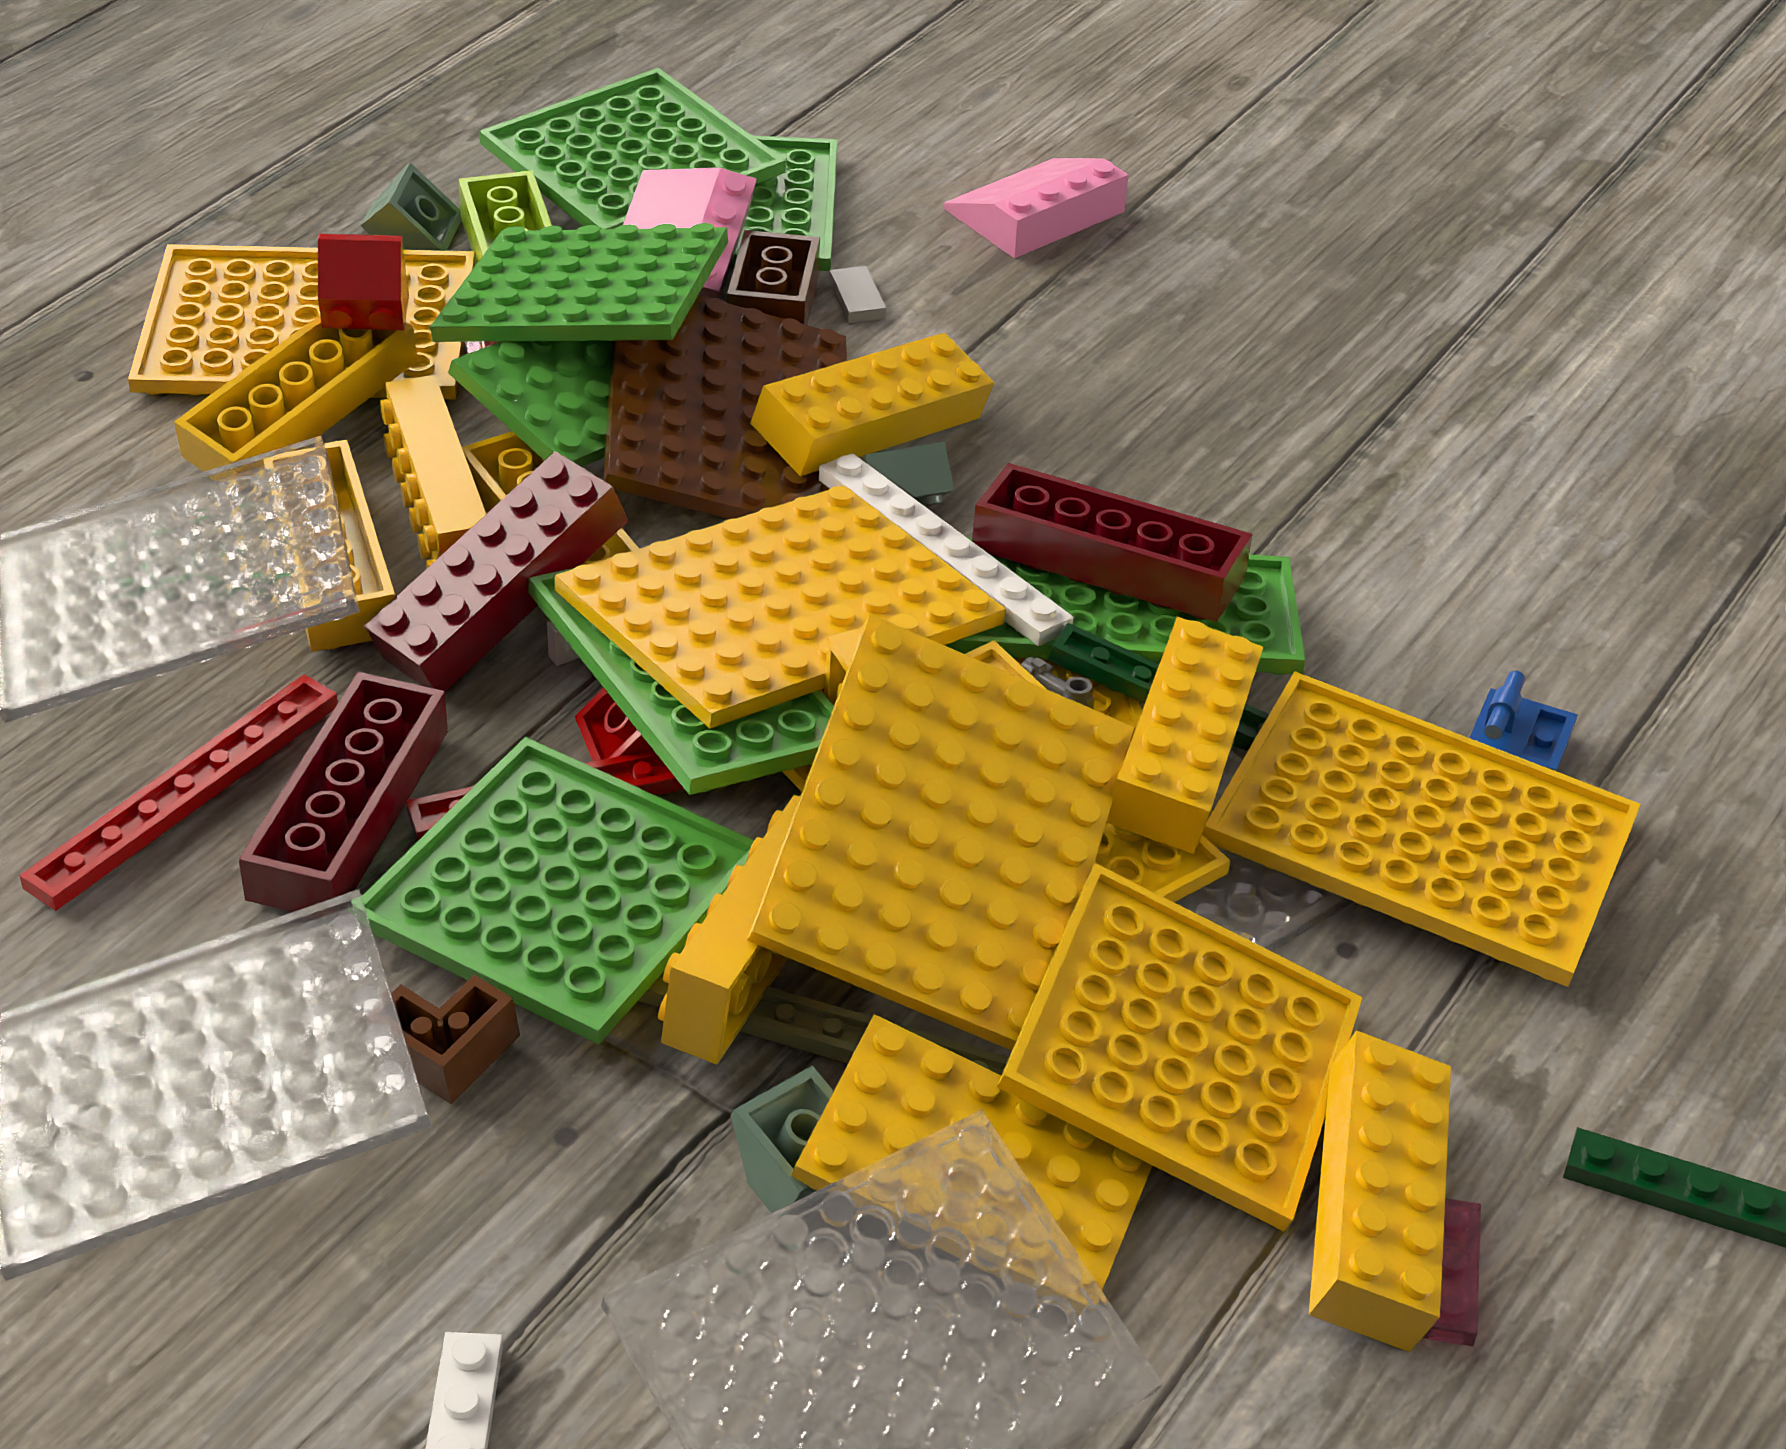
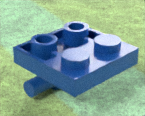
[1469,671,1578,772]

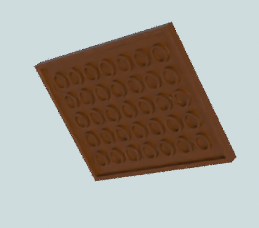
[603,295,847,519]

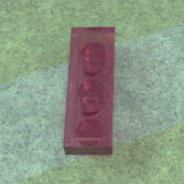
[1422,1198,1481,1347]

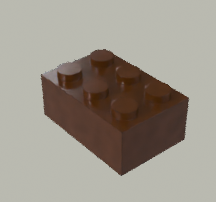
[727,230,820,325]

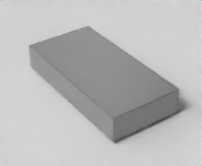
[829,266,886,324]

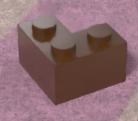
[365,974,520,1104]

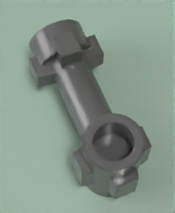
[1021,657,1094,709]

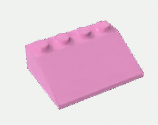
[944,158,1128,259]
[623,168,757,299]

